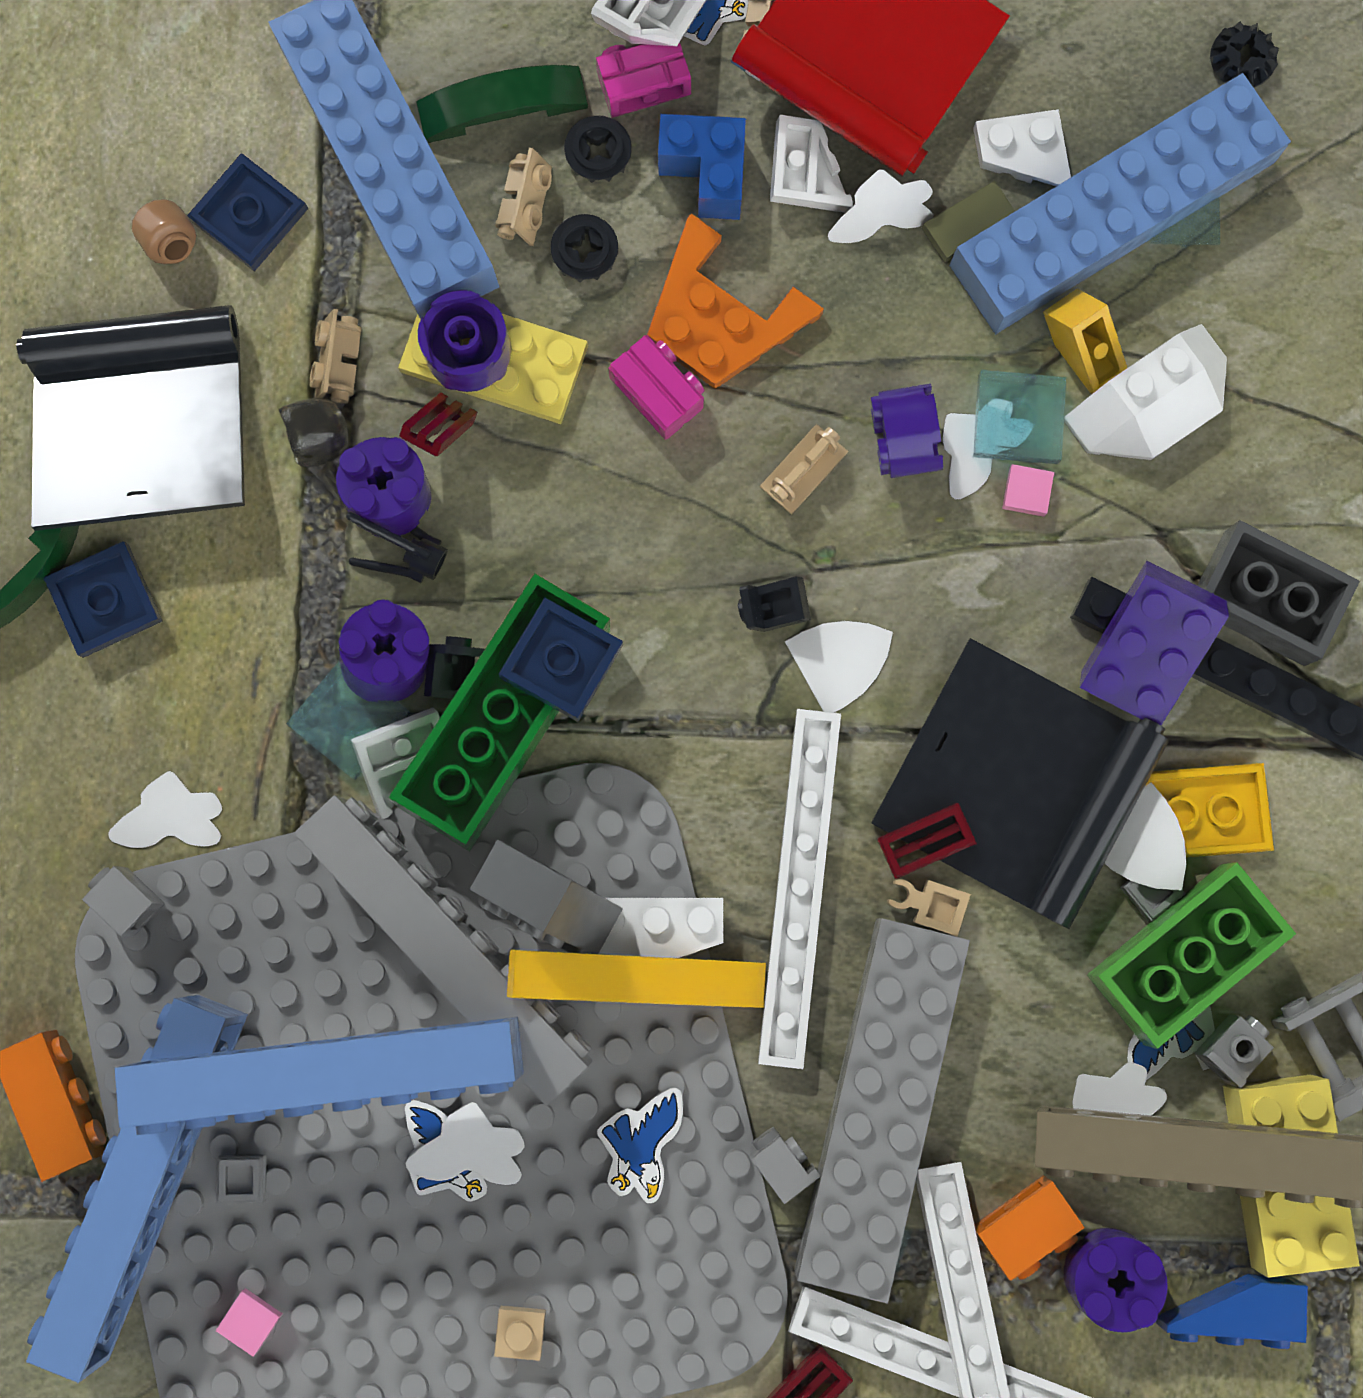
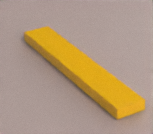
[507,950,766,1008]

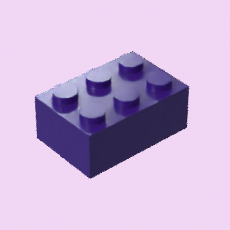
[1080,560,1229,726]

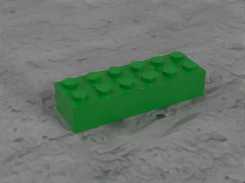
[388,573,610,852]

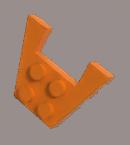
[647,213,824,389]

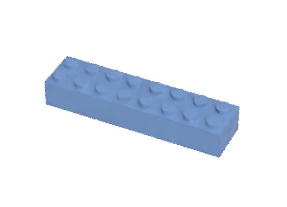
[268,0,499,320]
[949,73,1291,335]
[26,995,248,1383]
[115,1017,524,1135]

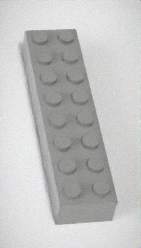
[294,795,593,1107]
[794,918,970,1304]

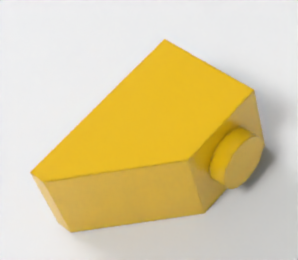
[1043,288,1127,394]

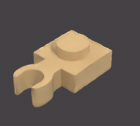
[887,879,971,937]

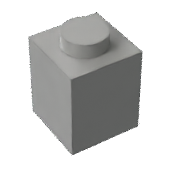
[82,866,165,937]

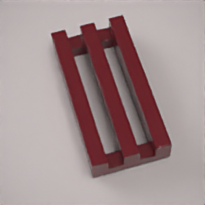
[399,392,478,457]
[876,803,977,880]
[767,1344,853,1398]

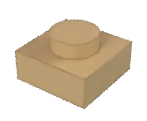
[494,1305,546,1361]

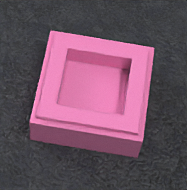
[1002,464,1054,517]
[216,1288,283,1357]

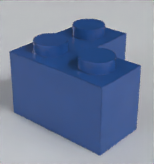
[658,114,746,220]

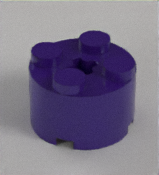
[418,290,511,392]
[871,383,943,478]
[336,437,431,537]
[339,599,429,702]
[1063,1228,1168,1333]

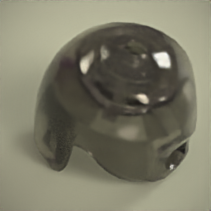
[278,398,348,468]

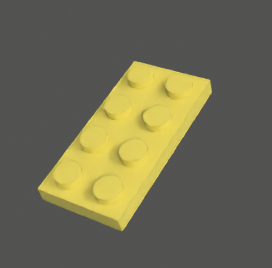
[398,314,588,424]

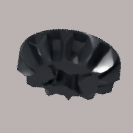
[1210,21,1279,88]
[564,116,632,183]
[551,214,618,282]

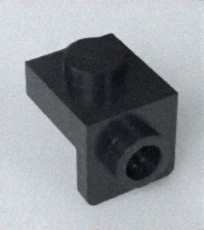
[738,576,811,632]
[424,636,485,699]

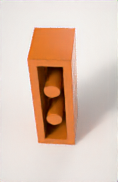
[0,1030,106,1182]

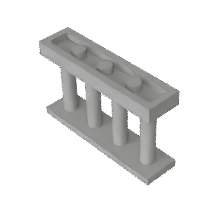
[1271,971,1363,1122]

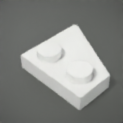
[973,109,1071,186]
[770,115,853,213]
[351,707,440,820]

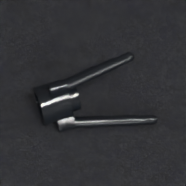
[346,512,448,583]

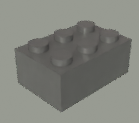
[1197,520,1360,666]
[469,840,623,954]

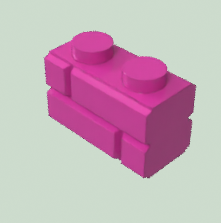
[596,43,691,118]
[608,335,705,440]

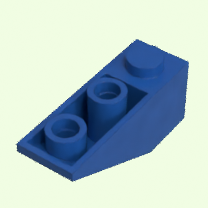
[1156,1274,1308,1349]

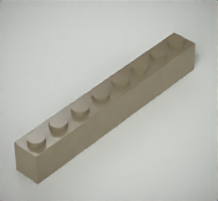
[1035,1105,1363,1208]

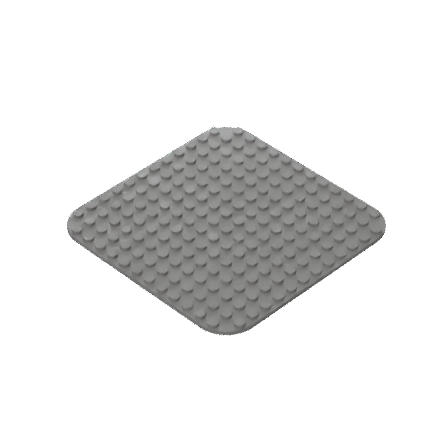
[75,763,788,1398]

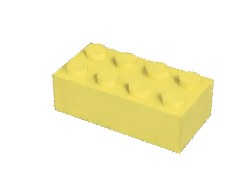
[1223,1075,1360,1278]

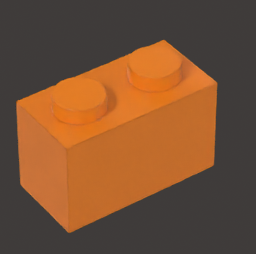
[974,1175,1085,1281]

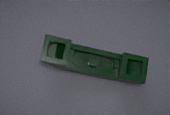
[416,65,588,143]
[0,526,79,628]

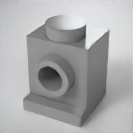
[1194,1014,1274,1088]
[750,1127,821,1204]

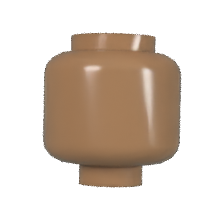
[131,199,197,264]

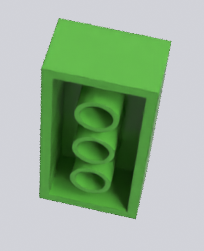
[1087,862,1296,1049]

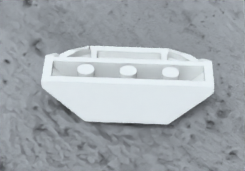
[591,0,706,46]
[1063,324,1227,460]

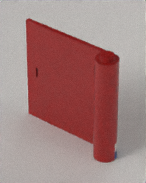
[731,0,1010,177]

